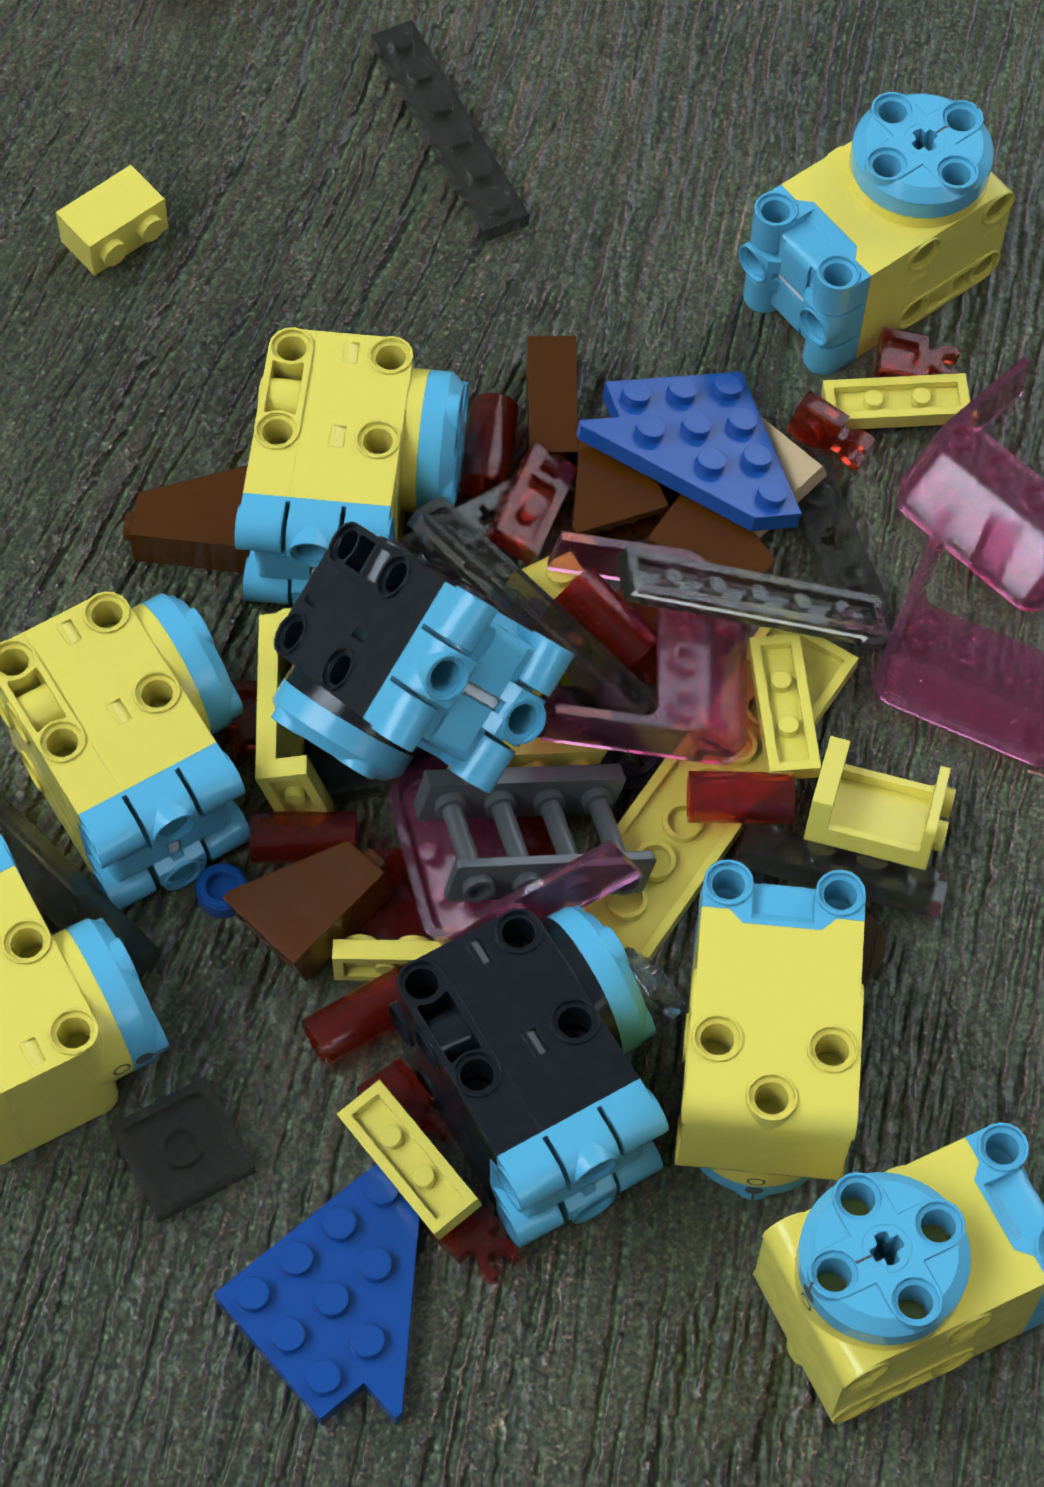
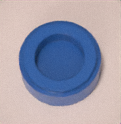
[195,863,248,918]

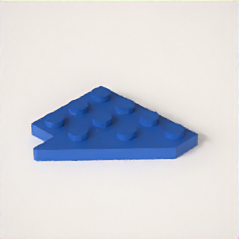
[576,371,802,531]
[214,1164,420,1425]

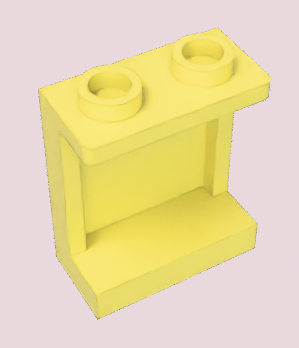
[803,736,956,870]

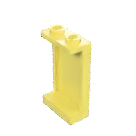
[255,608,333,826]

